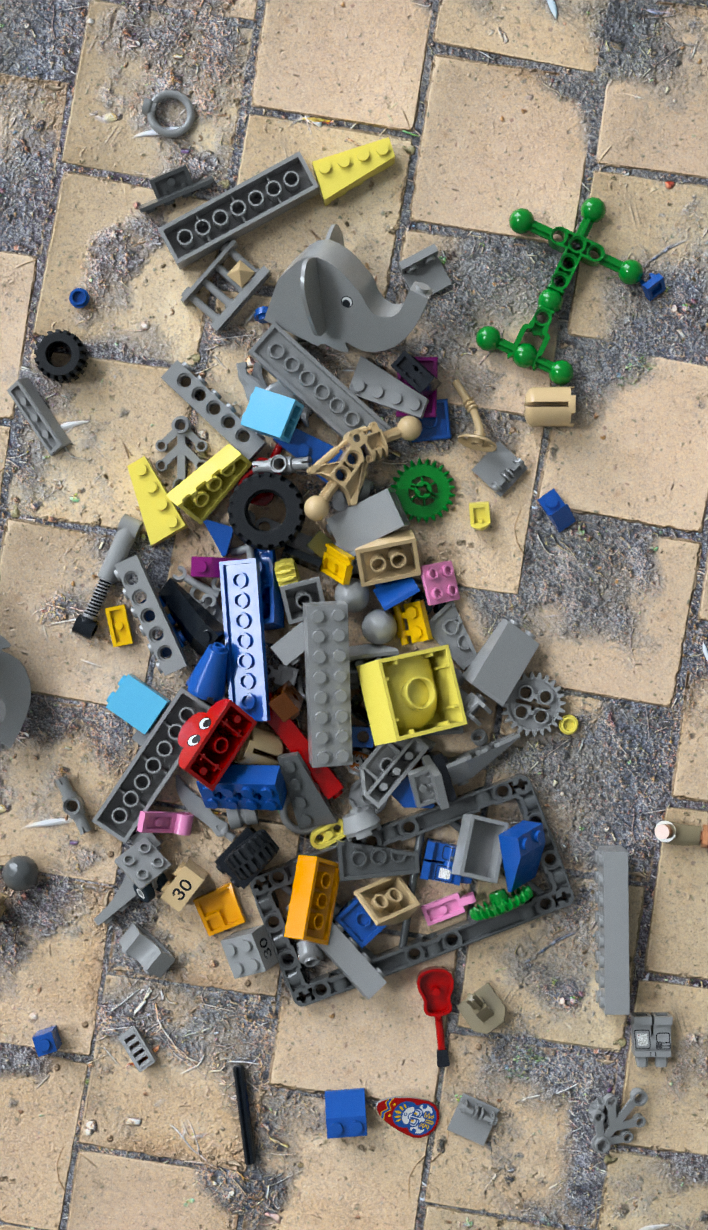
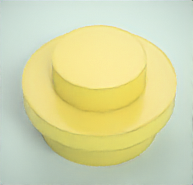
[558,714,578,735]

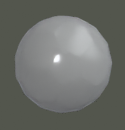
[334,578,370,613]
[361,609,397,645]

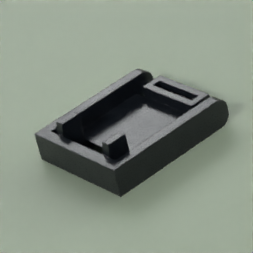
[427,750,456,802]

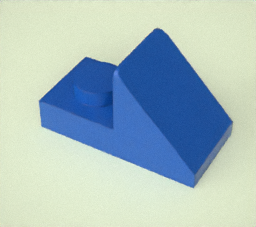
[537,488,576,533]

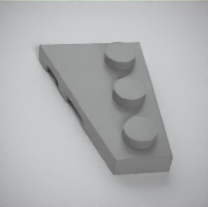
[429,601,477,670]

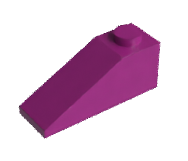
[191,556,242,578]

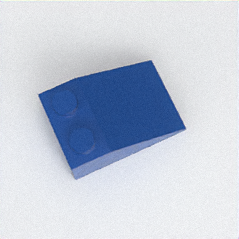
[498,820,545,892]

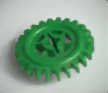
[391,458,456,524]
[470,886,533,921]

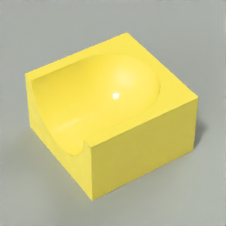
[356,644,468,746]

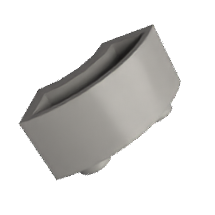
[118,923,176,978]

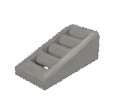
[118,1025,157,1072]

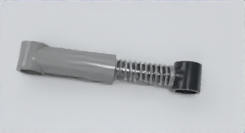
[72,514,143,640]

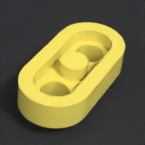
[310,818,346,849]

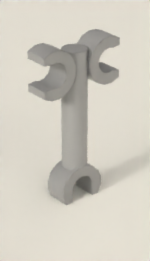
[172,566,221,609]

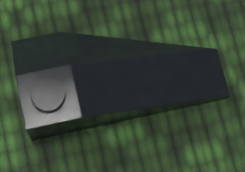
[159,578,224,657]

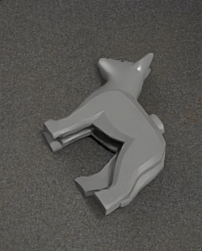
[236,362,313,428]

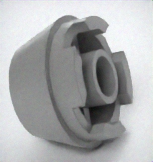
[343,806,382,842]

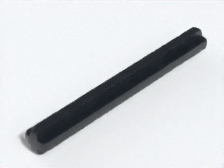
[233,1065,256,1165]

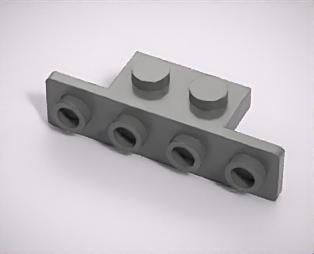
[139,164,215,214]

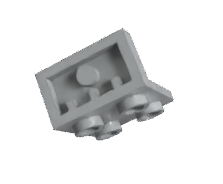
[398,244,451,295]

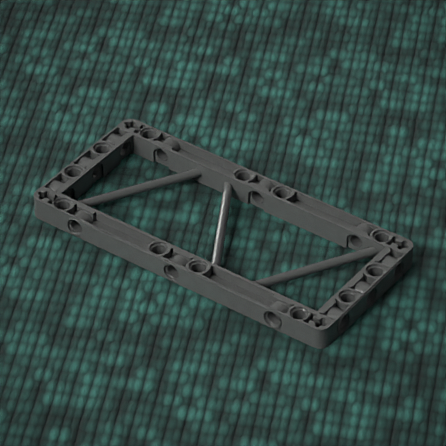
[250,773,574,1007]

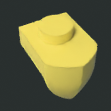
[469,501,491,531]

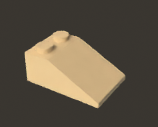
[355,529,421,587]
[354,875,421,926]

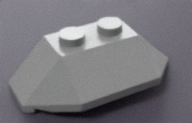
[349,644,399,689]
[359,737,430,809]

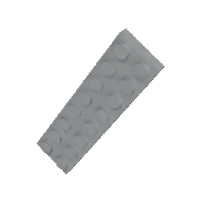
[248,322,391,457]

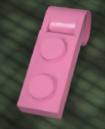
[137,811,194,836]

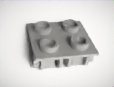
[472,441,528,497]
[447,1093,500,1146]

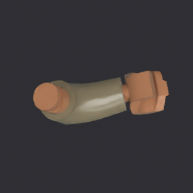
[654,820,708,848]

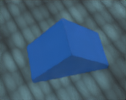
[203,520,234,557]

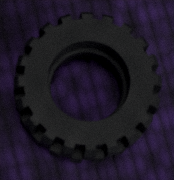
[228,472,306,550]

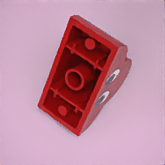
[178,699,257,791]

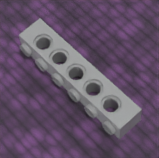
[161,360,266,462]
[114,555,189,676]

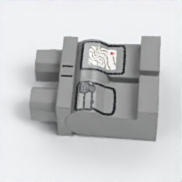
[630,1012,673,1067]

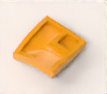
[193,881,246,936]

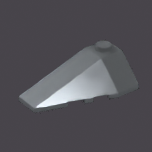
[446,731,521,786]

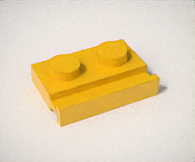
[320,543,355,585]

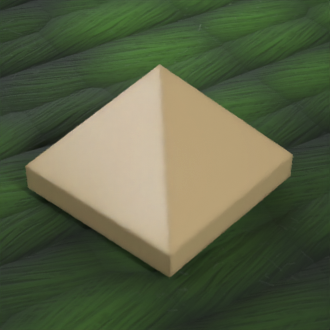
[227,260,255,288]

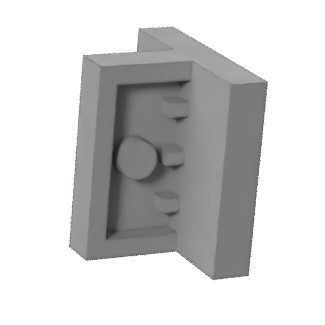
[407,755,449,810]

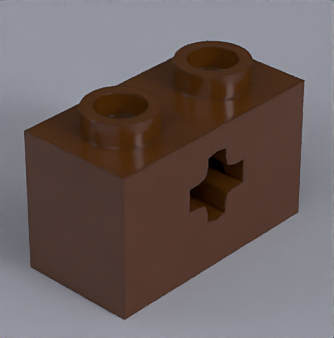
[269,680,304,722]

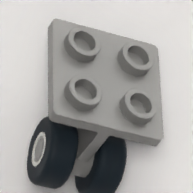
[115,837,171,903]

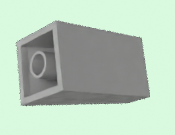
[326,488,410,553]
[461,618,539,707]

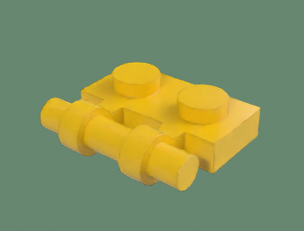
[393,600,433,645]

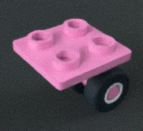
[411,560,460,615]

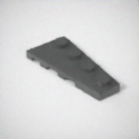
[278,752,338,829]
[336,840,420,881]

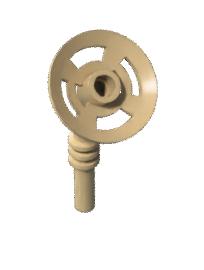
[452,379,497,452]

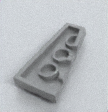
[349,356,429,419]

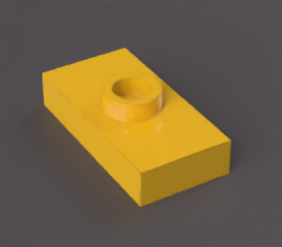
[105,604,134,647]

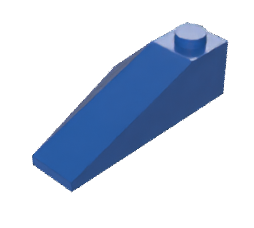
[254,548,284,631]

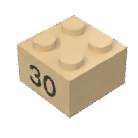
[160,859,208,912]

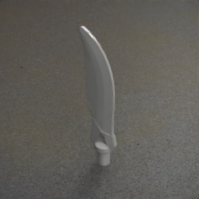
[176,775,236,842]

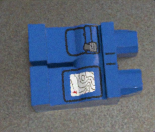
[420,838,472,886]

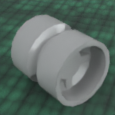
[226,809,259,830]

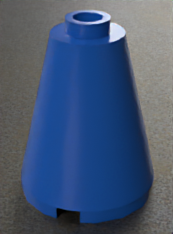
[185,642,228,701]

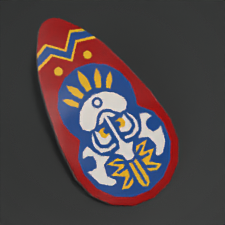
[376,1096,440,1138]

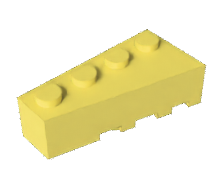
[127,456,188,547]

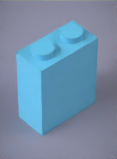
[241,387,304,443]
[106,674,170,735]

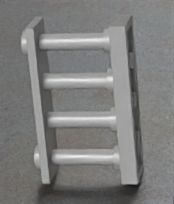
[181,239,271,335]

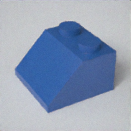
[373,577,420,611]
[325,1088,367,1139]

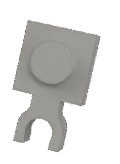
[267,664,299,686]

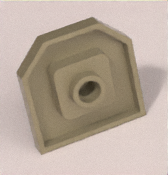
[456,983,506,1034]

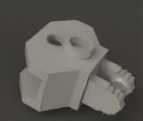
[459,687,493,727]

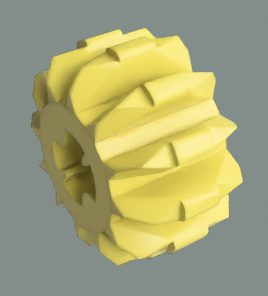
[274,558,301,587]

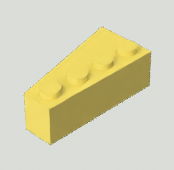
[312,137,395,206]
[165,444,252,525]

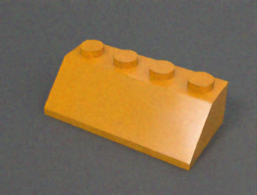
[284,855,339,945]

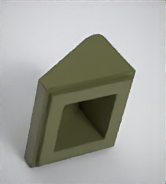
[306,530,334,559]

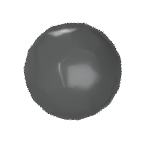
[2,855,39,891]

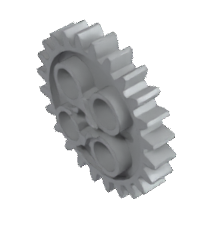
[500,672,566,737]

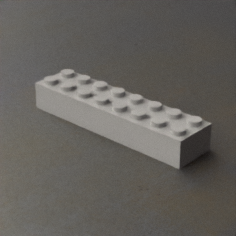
[158,151,320,270]
[303,600,353,768]
[92,686,212,843]
[594,845,630,1015]

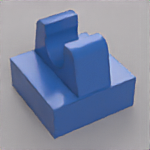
[640,273,666,301]

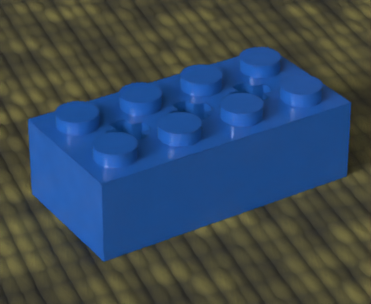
[196,764,287,811]

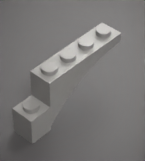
[94,831,163,926]

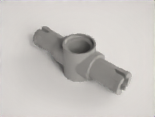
[252,455,312,475]
[55,775,92,835]

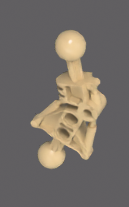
[304,415,422,521]

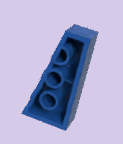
[273,428,355,484]

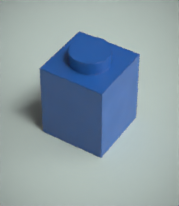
[32,1025,62,1057]

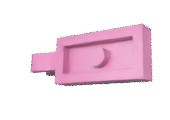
[421,891,476,926]

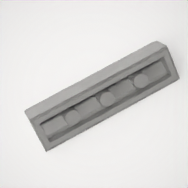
[7,377,71,456]

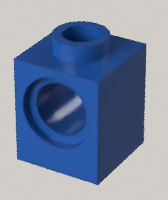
[352,725,374,748]

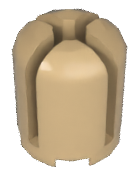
[524,386,576,427]
[232,727,284,765]

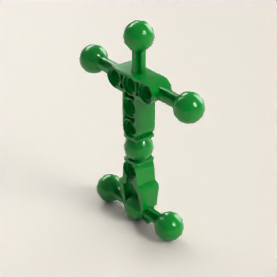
[476,197,643,385]

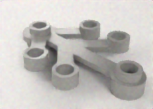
[155,416,208,489]
[591,1087,648,1154]

